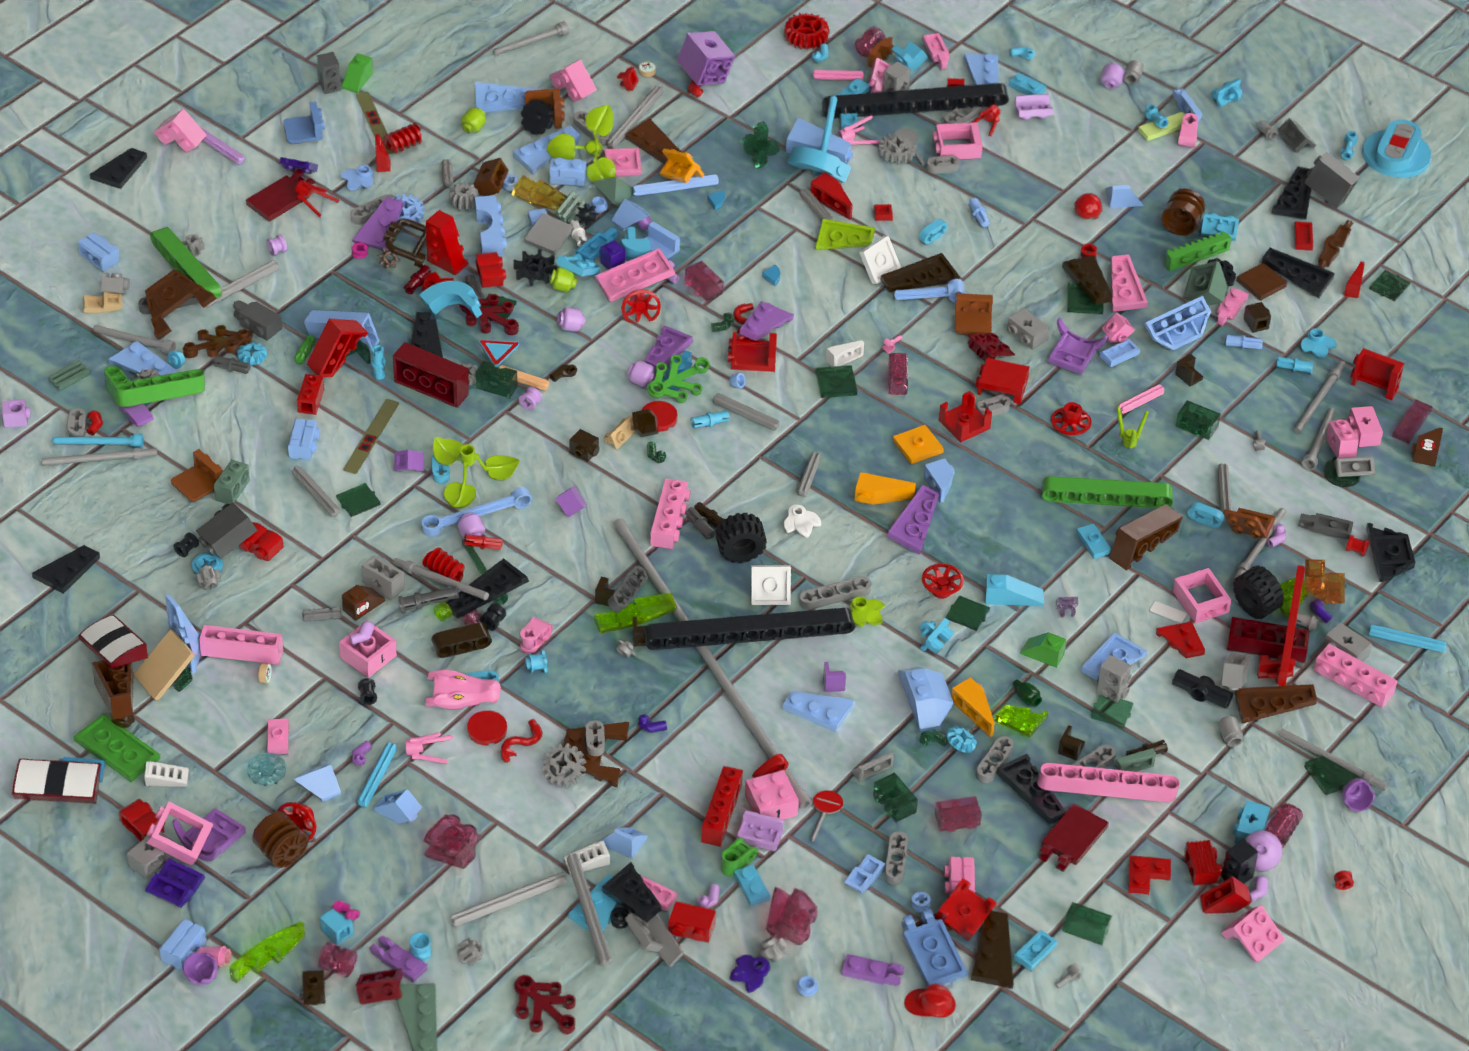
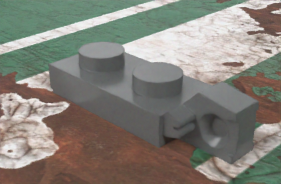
[1298,513,1354,540]

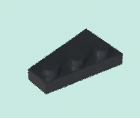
[602,862,662,923]

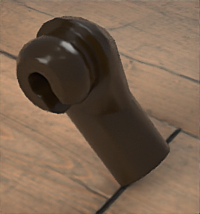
[550,364,577,382]

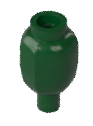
[1013,679,1042,707]

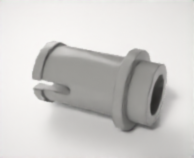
[1256,120,1278,140]
[1296,612,1319,631]

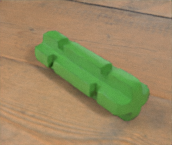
[294,335,316,364]

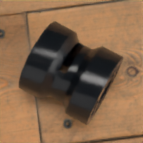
[480,603,507,631]

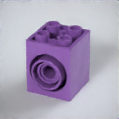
[677,31,735,85]

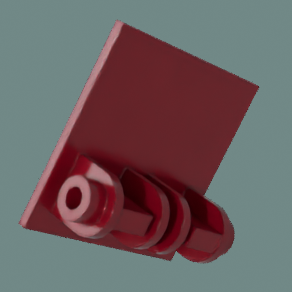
[968,333,1015,362]

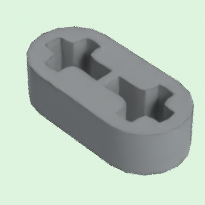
[927,155,959,174]
[977,395,1010,416]
[68,408,87,437]
[586,720,605,756]

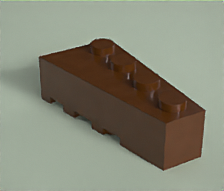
[92,661,134,719]

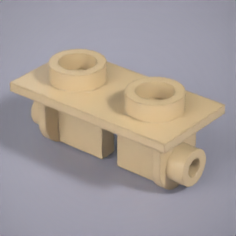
[604,414,635,450]

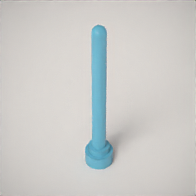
[812,96,837,176]
[52,434,144,449]

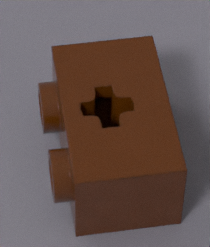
[473,158,509,196]

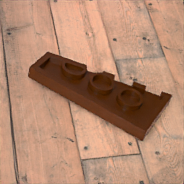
[626,118,681,164]
[1234,684,1317,724]

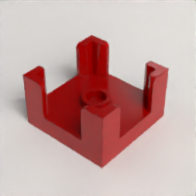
[939,391,992,443]
[935,878,997,942]

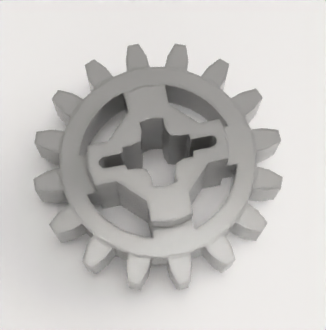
[879,133,917,164]
[542,743,586,788]

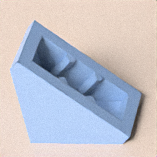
[1105,185,1144,208]
[611,199,649,231]
[294,764,341,802]
[598,827,648,859]

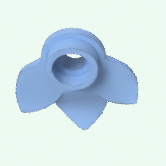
[340,165,374,190]

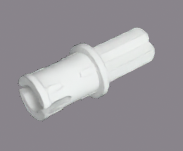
[570,220,588,248]

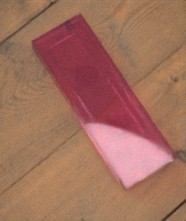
[1392,400,1433,444]

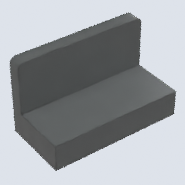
[1277,118,1316,153]

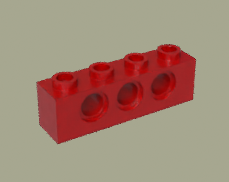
[701,766,743,847]

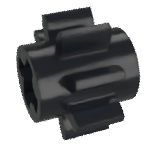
[576,203,599,226]

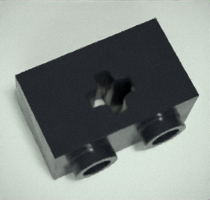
[1221,839,1258,884]

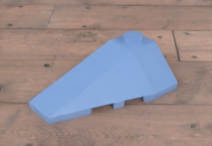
[165,594,201,673]

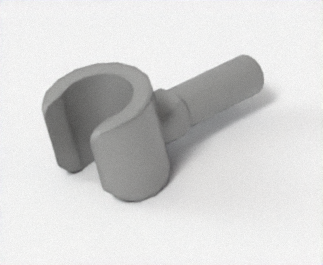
[1253,430,1266,451]
[1055,964,1081,988]

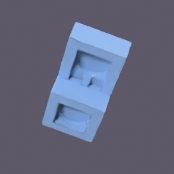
[844,854,886,893]

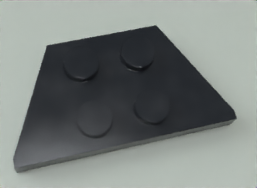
[1366,523,1415,582]

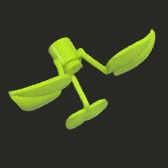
[546,104,616,183]
[433,437,520,508]

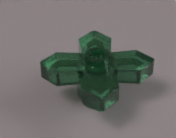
[741,121,780,169]

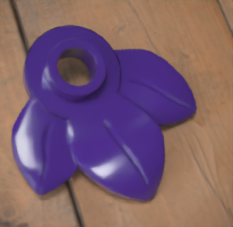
[730,955,770,993]

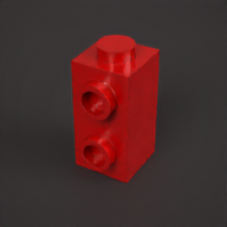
[297,374,324,415]

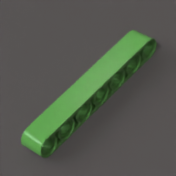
[150,227,222,298]
[1042,476,1173,508]

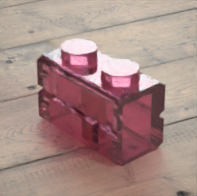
[684,261,724,301]
[888,353,908,395]
[935,796,982,832]

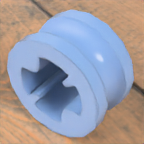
[503,174,519,191]
[912,892,931,912]

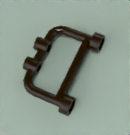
[383,219,426,268]

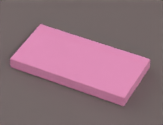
[595,248,675,302]

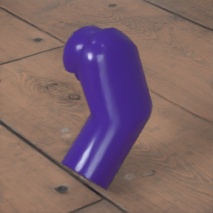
[1310,599,1333,623]
[638,714,667,733]

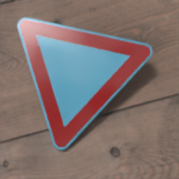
[479,339,519,367]

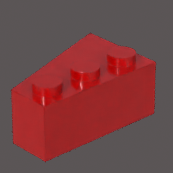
[426,210,469,276]
[307,318,368,378]

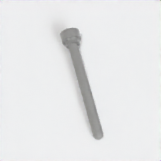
[493,21,569,55]
[93,325,176,355]
[1302,408,1335,471]

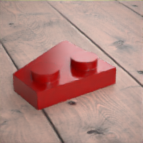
[1156,621,1205,658]

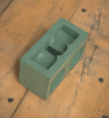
[214,459,250,504]

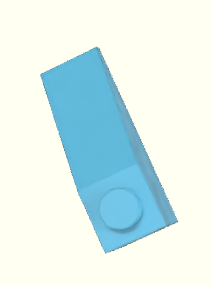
[985,574,1044,606]

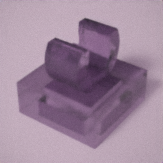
[1056,597,1078,617]

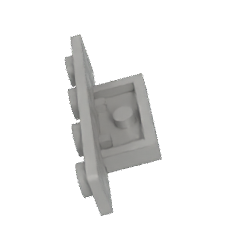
[625,912,684,967]

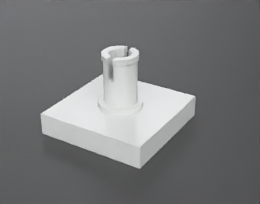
[859,236,901,284]
[751,565,791,605]

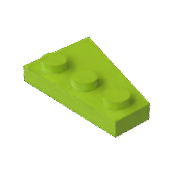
[816,219,875,250]

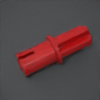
[463,534,503,550]

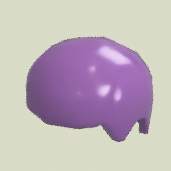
[1342,778,1375,812]
[183,952,218,985]

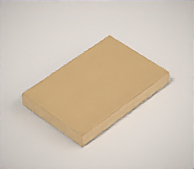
[133,629,195,701]

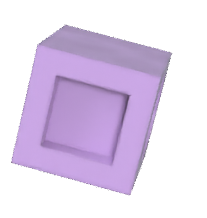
[2,399,31,428]

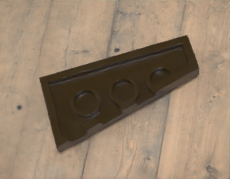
[1062,255,1112,305]

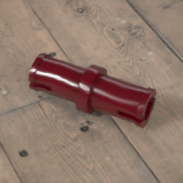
[404,265,431,294]

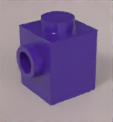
[600,240,625,270]

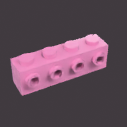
[650,478,691,549]
[199,625,283,665]
[1314,644,1397,707]

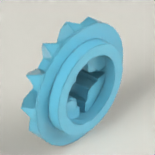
[237,342,267,365]
[192,552,223,574]
[946,726,977,753]

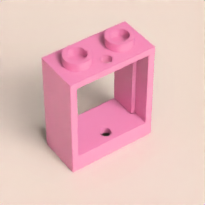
[933,122,982,159]
[1173,568,1231,624]
[147,802,213,866]

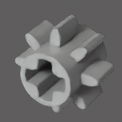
[182,234,205,257]
[196,566,221,590]
[760,936,787,962]
[457,937,484,966]

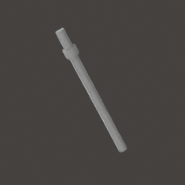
[1294,361,1346,434]
[42,448,157,466]
[1232,508,1286,582]
[393,558,489,600]
[1279,728,1388,791]

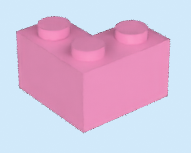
[549,60,597,102]
[153,109,206,153]

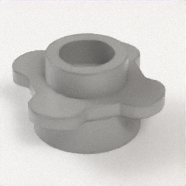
[616,639,635,658]

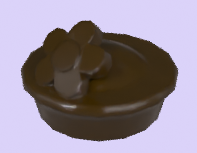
[111,715,135,728]

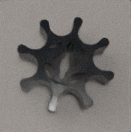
[513,249,558,286]

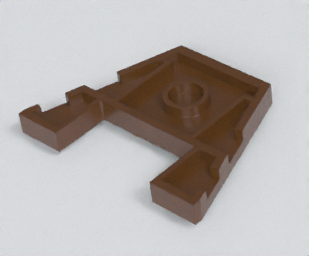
[145,269,217,340]
[561,722,630,787]

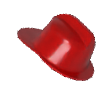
[904,984,956,1017]

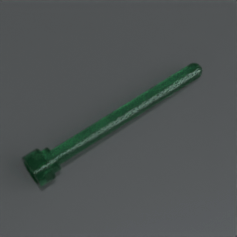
[462,539,508,605]

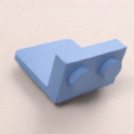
[283,102,325,144]

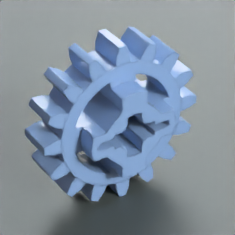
[391,193,425,228]

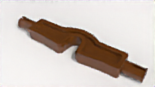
[1318,220,1353,268]

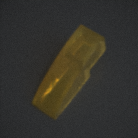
[511,175,568,210]

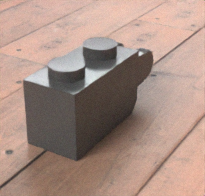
[233,300,282,341]

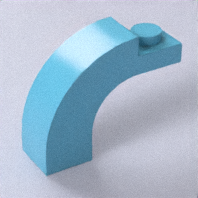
[787,146,851,183]
[419,281,482,318]

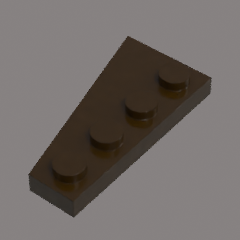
[880,253,960,292]
[971,911,1014,989]

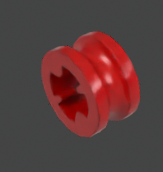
[1081,244,1097,258]
[1334,870,1354,890]

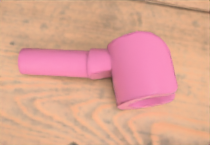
[882,335,902,353]

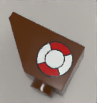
[1411,428,1443,467]
[342,585,385,621]

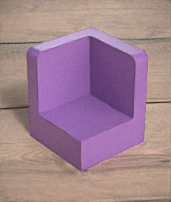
[394,450,424,472]
[555,485,587,517]
[823,662,846,692]

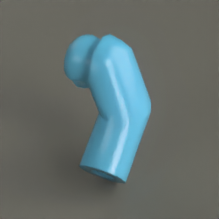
[812,44,829,63]
[1010,47,1035,60]

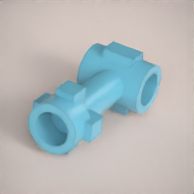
[1145,105,1168,128]
[1341,131,1358,160]

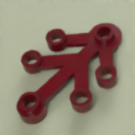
[459,294,519,335]
[514,975,576,1034]

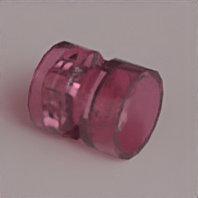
[855,26,885,57]
[318,942,357,978]

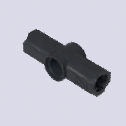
[1172,669,1234,708]

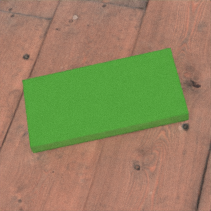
[74,713,161,782]

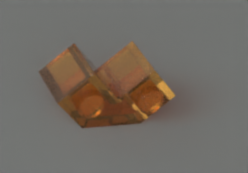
[1305,560,1345,603]

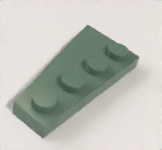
[396,983,437,1051]

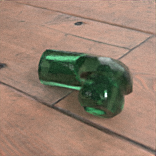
[711,313,734,332]
[647,441,667,463]
[173,666,193,692]
[919,729,949,747]

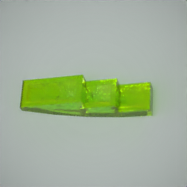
[594,593,677,634]
[229,921,305,983]

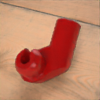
[688,80,703,97]
[87,410,103,436]

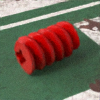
[383,123,422,154]
[422,547,465,582]

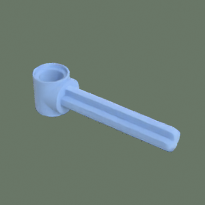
[894,279,965,303]

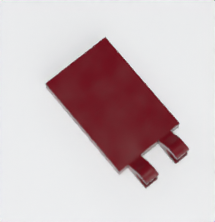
[246,169,315,222]
[1039,803,1109,872]

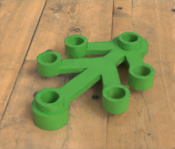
[647,355,710,403]

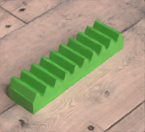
[1165,231,1231,271]

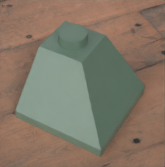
[1183,261,1227,305]

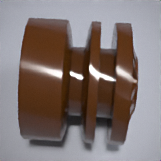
[1161,189,1206,236]
[252,811,308,868]

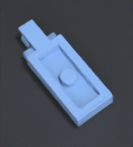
[1173,89,1201,127]

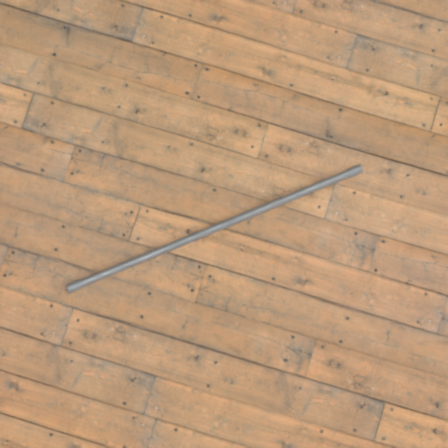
[613,518,812,809]

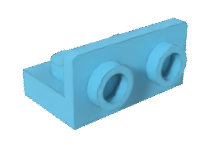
[1200,213,1239,241]

